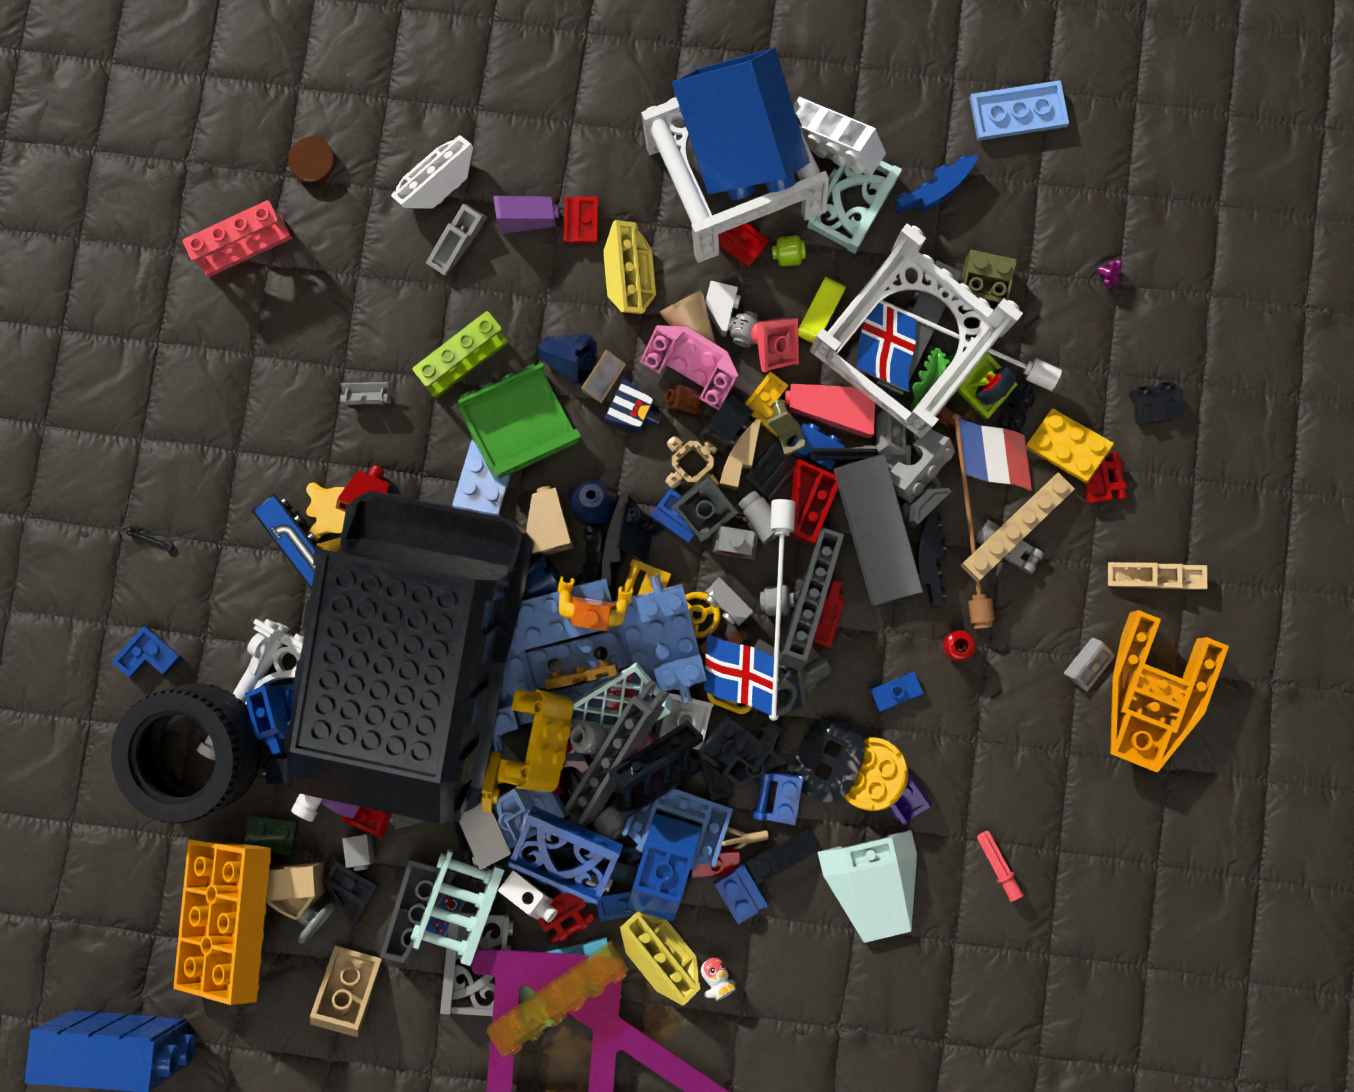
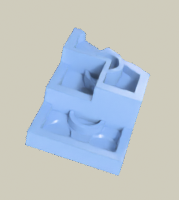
[496,788,569,850]

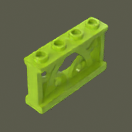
[413,311,508,399]

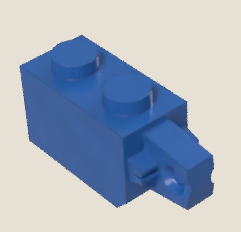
[244,685,289,755]

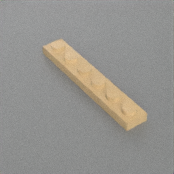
[960,473,1075,583]

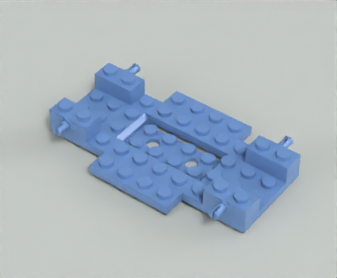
[492,575,707,752]

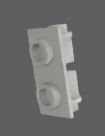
[340,382,391,406]

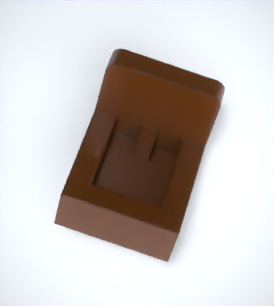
[665,385,703,416]
[936,406,973,434]

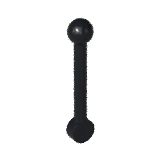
[126,527,174,551]

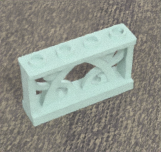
[807,161,902,254]

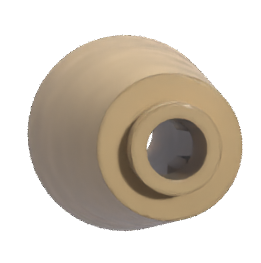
[660,290,716,344]

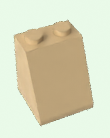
[526,486,574,560]

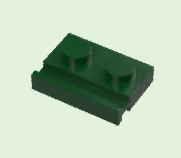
[245,815,299,857]

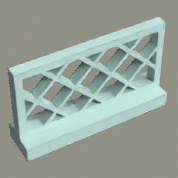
[571,662,673,759]

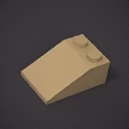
[310,946,382,1037]

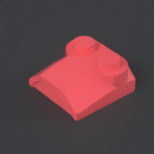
[751,317,799,372]

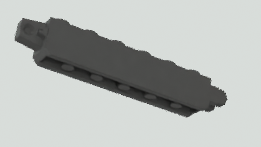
[564,680,668,828]

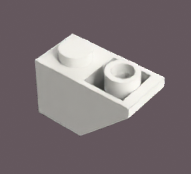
[705,281,741,337]

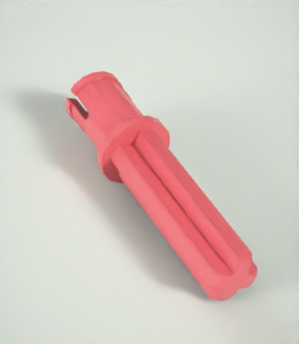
[977,831,1024,902]

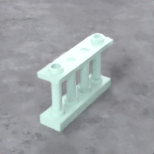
[410,848,504,966]

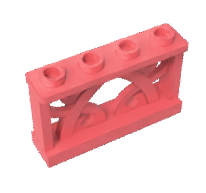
[183,200,293,277]

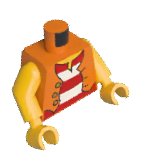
[557,577,633,631]

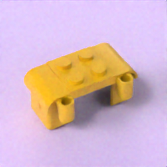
[497,689,574,793]

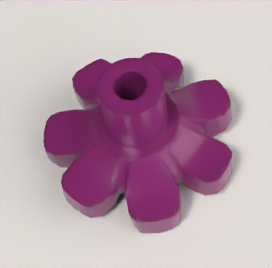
[1098,260,1123,289]

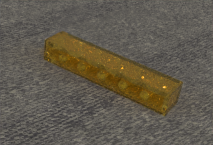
[486,940,629,1057]

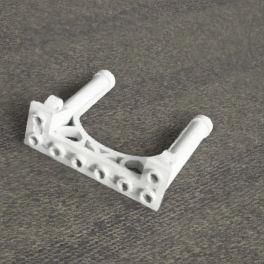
[197,619,322,822]

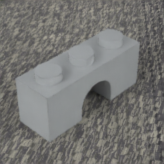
[890,429,955,503]

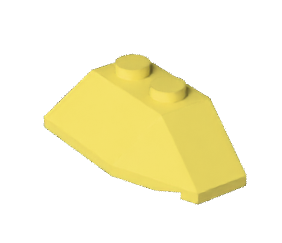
[603,220,656,314]
[620,911,700,1006]

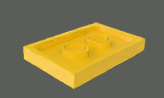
[1026,408,1114,484]

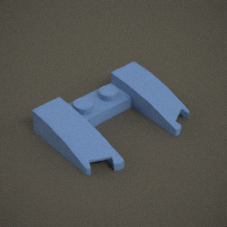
[622,789,733,870]

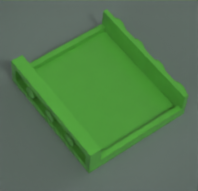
[457,363,581,481]

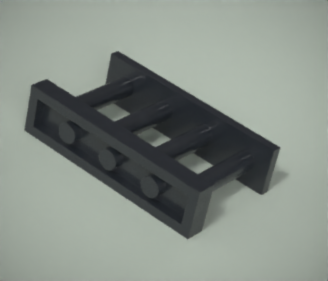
[609,720,703,820]

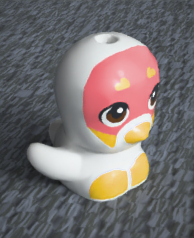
[701,958,736,1001]

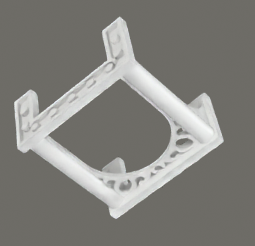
[641,97,829,263]
[810,224,1023,439]

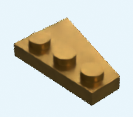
[544,660,618,690]

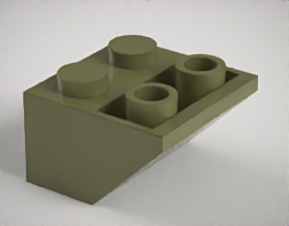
[961,250,1017,303]

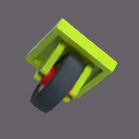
[957,352,1018,419]

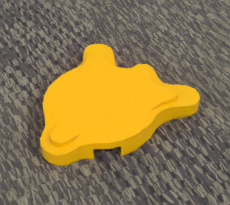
[306,483,345,541]

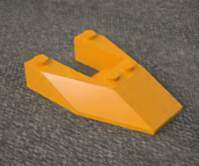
[1110,610,1229,773]

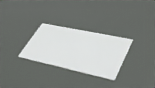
[459,801,511,870]

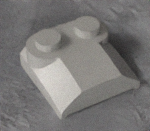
[705,577,753,626]

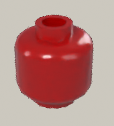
[942,630,976,662]

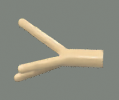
[722,827,769,850]

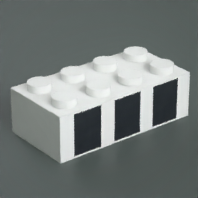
[793,97,886,176]

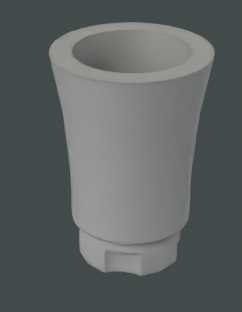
[738,491,777,545]

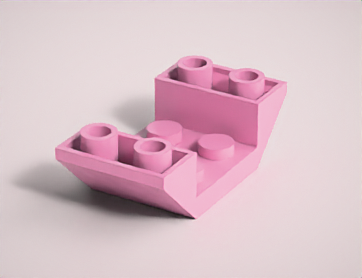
[640,325,738,410]

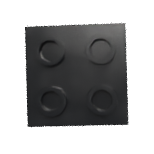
[616,502,664,564]

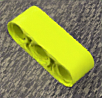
[798,276,847,343]

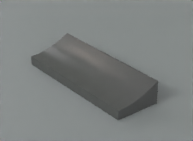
[833,454,923,606]

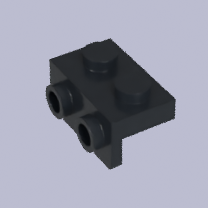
[1129,381,1184,425]

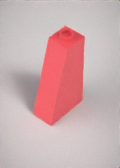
[785,384,875,439]

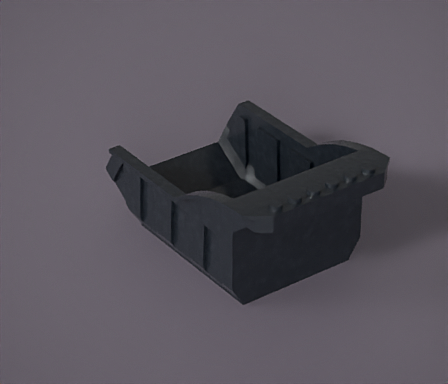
[284,490,534,824]

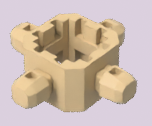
[665,436,718,489]

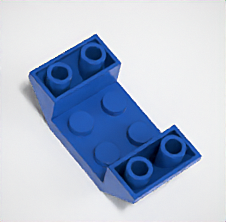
[627,813,701,922]

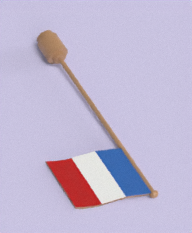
[952,414,1032,629]

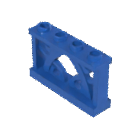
[508,806,623,905]

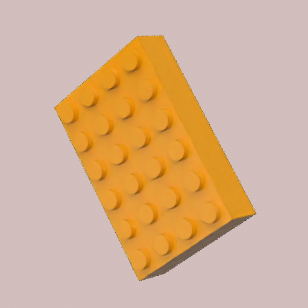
[173,838,271,1005]

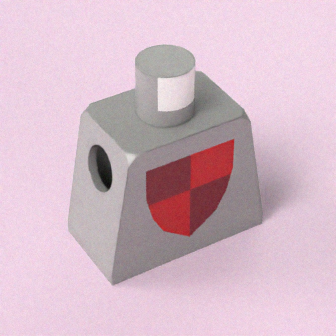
[711,526,759,560]

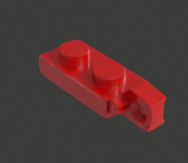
[813,580,844,648]

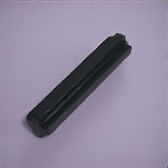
[810,448,879,461]

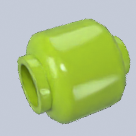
[772,235,806,267]

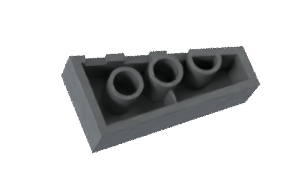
[380,857,456,963]

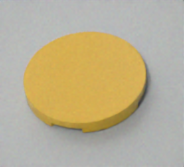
[844,737,908,811]

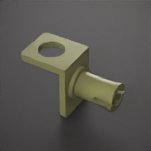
[767,400,806,456]

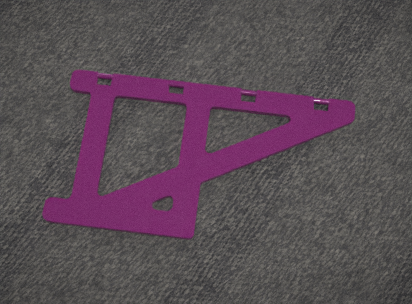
[472,948,731,1092]

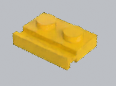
[482,752,503,813]

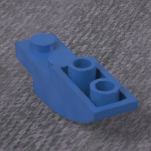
[894,154,978,214]

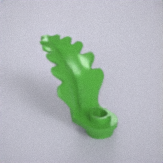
[911,348,950,411]

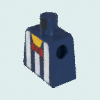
[604,379,664,432]

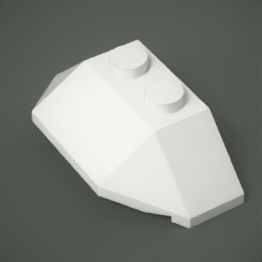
[391,135,473,208]

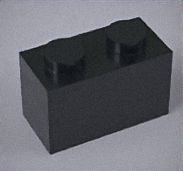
[700,395,754,452]

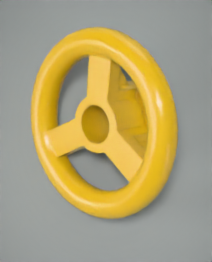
[685,592,721,639]

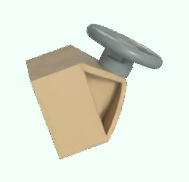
[266,862,335,944]

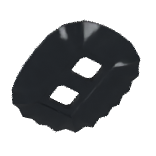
[793,719,865,802]

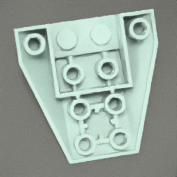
[817,830,917,943]

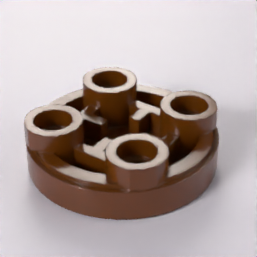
[288,137,335,184]

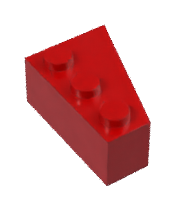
[789,459,838,545]

